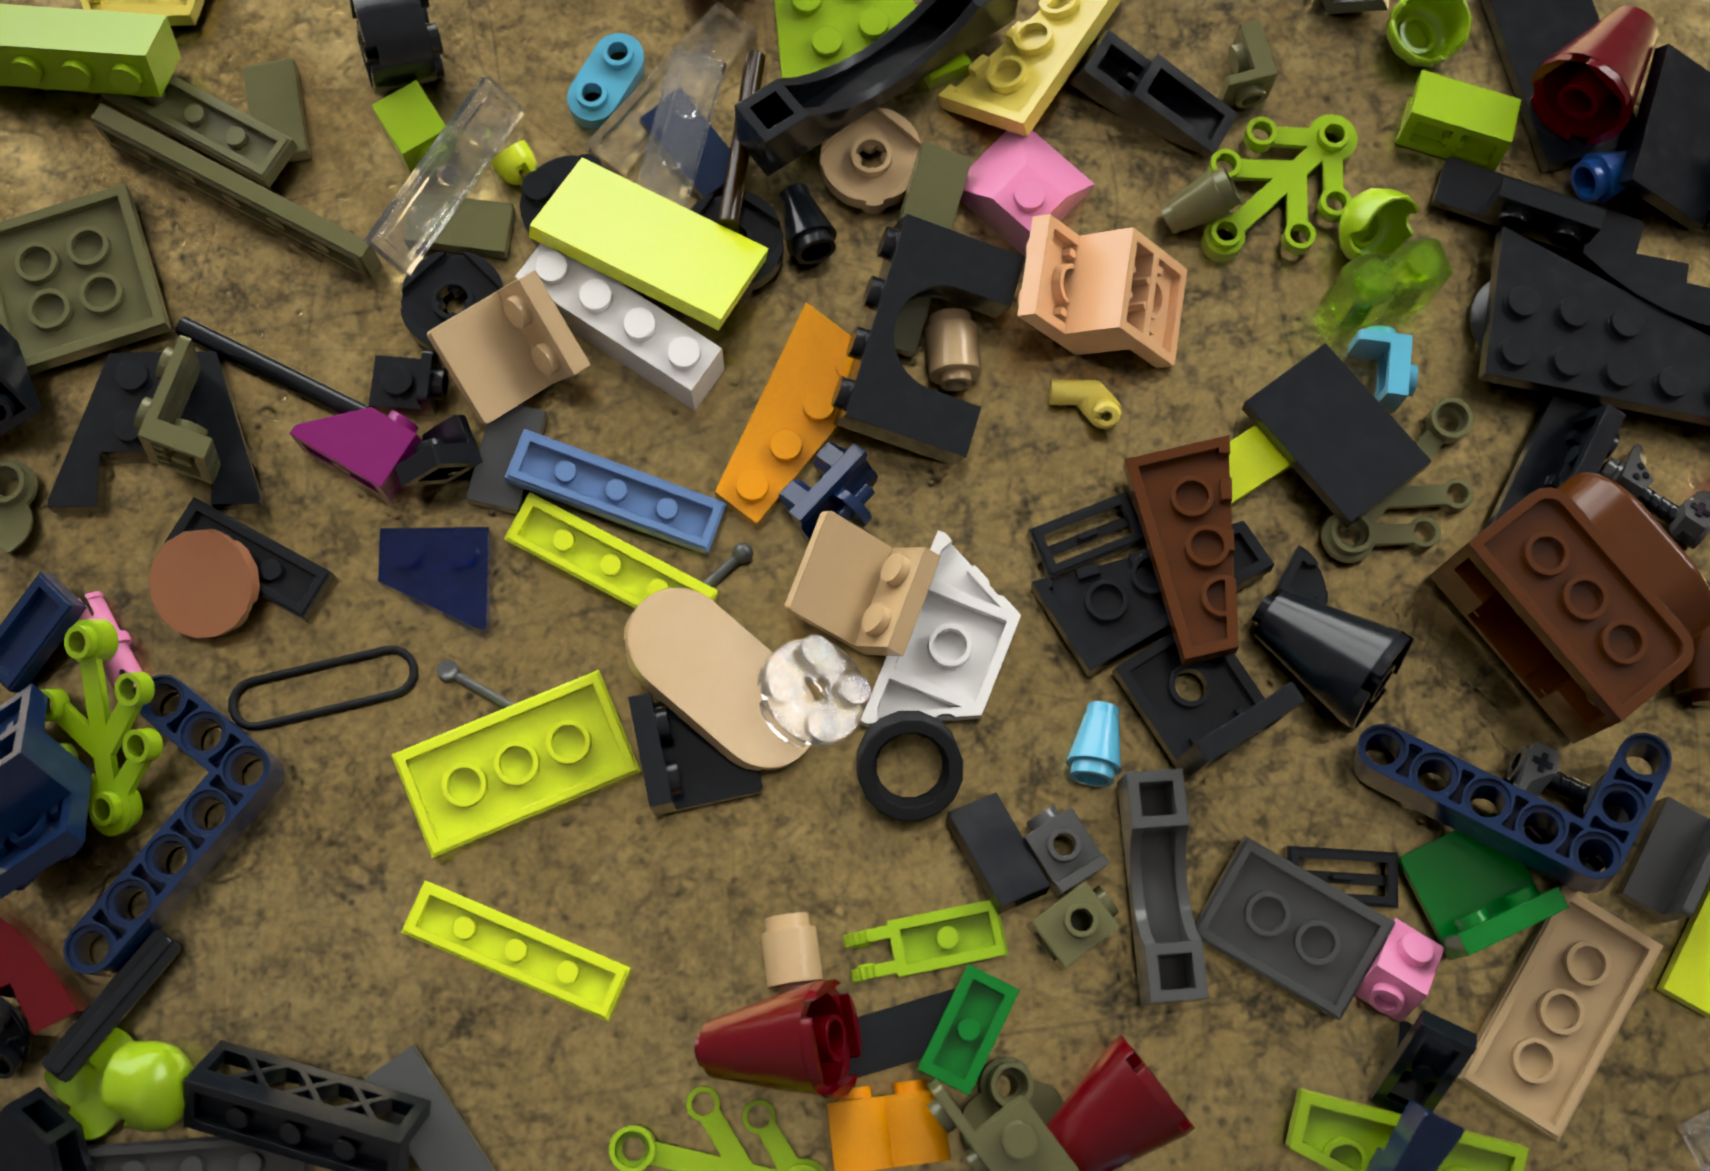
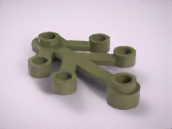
[1321,397,1474,563]

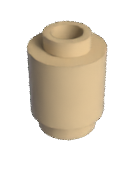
[925,308,982,391]
[760,912,824,994]

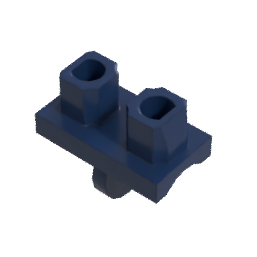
[779,442,878,542]

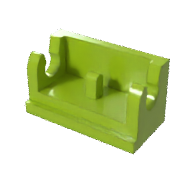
[1395,69,1521,171]

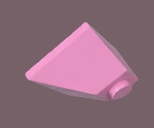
[960,130,1095,257]

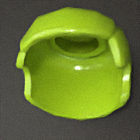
[1386,0,1473,67]
[1339,188,1420,266]
[102,1041,193,1132]

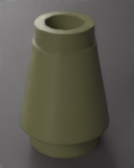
[1160,166,1243,234]

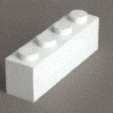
[515,243,725,411]

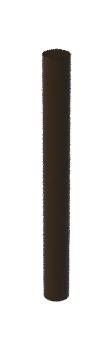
[718,50,765,231]

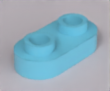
[567,33,646,130]

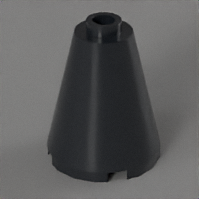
[1252,591,1414,729]

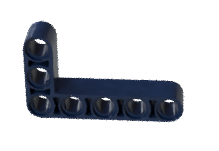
[63,674,285,977]
[1353,724,1672,894]

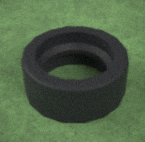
[856,711,963,821]

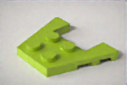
[774,0,972,89]

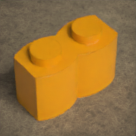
[825,1078,951,1171]

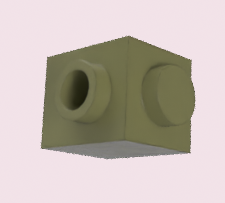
[1026,881,1120,971]

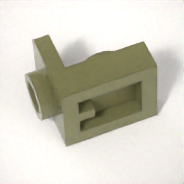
[1218,19,1278,108]

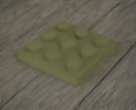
[0,183,172,375]

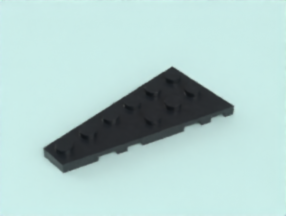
[1478,226,1710,426]

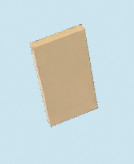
[1455,885,1663,1142]

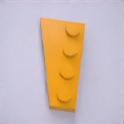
[715,302,853,529]

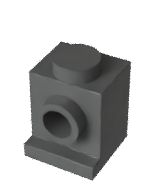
[1023,805,1110,898]

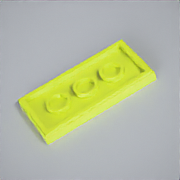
[529,158,769,331]
[391,670,641,858]

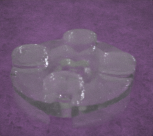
[757,634,871,748]

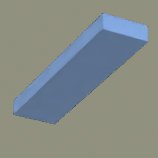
[504,429,727,556]

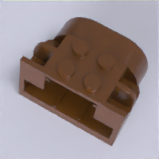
[1429,472,1710,744]

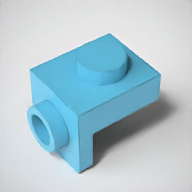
[1347,325,1418,412]

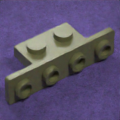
[927,1079,1079,1171]

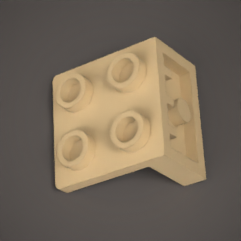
[427,270,591,425]
[784,511,941,656]

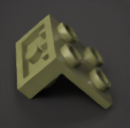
[134,335,221,484]

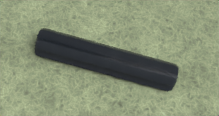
[42,929,181,1083]

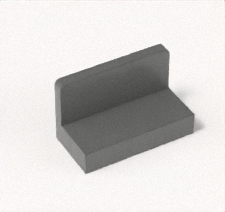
[1615,796,1710,922]

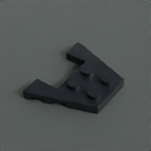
[47,351,265,513]

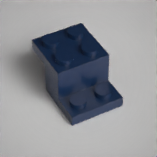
[0,684,93,900]

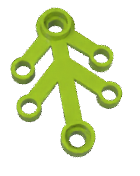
[1201,114,1358,263]
[40,619,163,836]
[609,1086,826,1171]

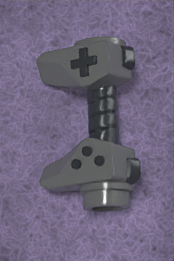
[1599,444,1710,549]
[1507,742,1629,823]

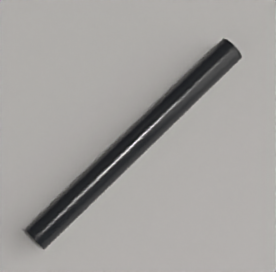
[175,316,369,414]

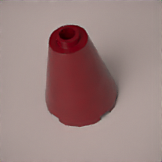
[1530,6,1658,145]
[694,979,861,1099]
[1046,1035,1195,1171]

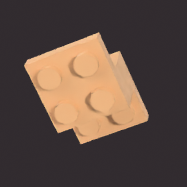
[1017,214,1188,368]

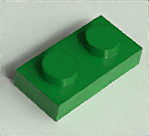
[917,964,1020,1096]

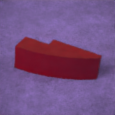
[0,907,90,1036]

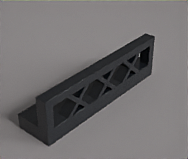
[183,1040,431,1171]

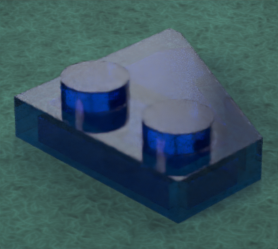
[378,527,492,633]

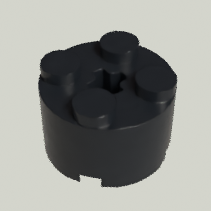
[349,0,445,94]

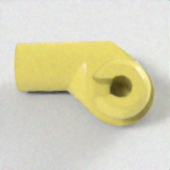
[1049,379,1122,429]

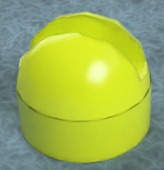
[490,140,537,185]

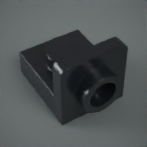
[369,350,449,417]
[395,414,483,486]

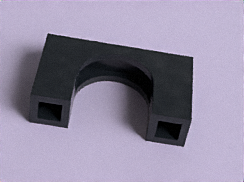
[831,214,1025,465]

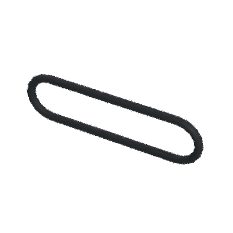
[228,645,417,730]

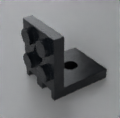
[1112,632,1305,782]

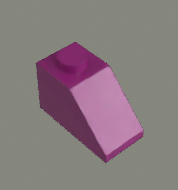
[289,407,421,502]

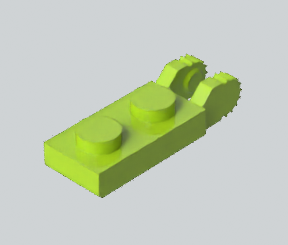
[843,900,1009,983]

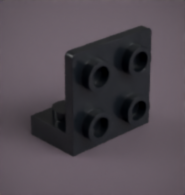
[628,692,763,816]

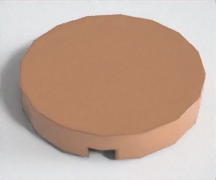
[149,529,260,639]

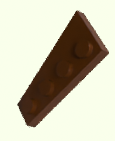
[1123,435,1239,666]

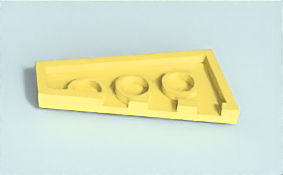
[937,0,1121,137]

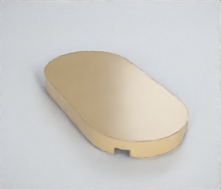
[623,588,818,771]

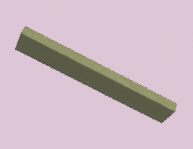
[90,103,381,278]

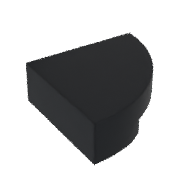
[1271,545,1328,605]

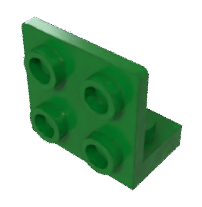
[1398,813,1570,960]

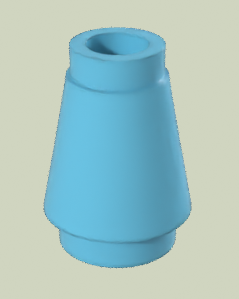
[1066,701,1121,787]

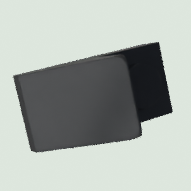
[1371,1010,1477,1114]

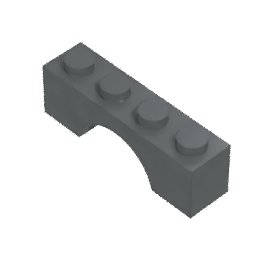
[1117,768,1209,1006]

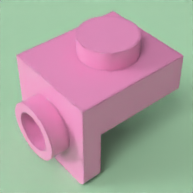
[1355,918,1445,1021]

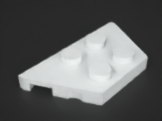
[860,530,1021,728]

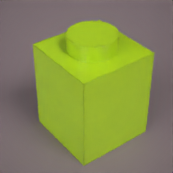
[371,80,457,176]

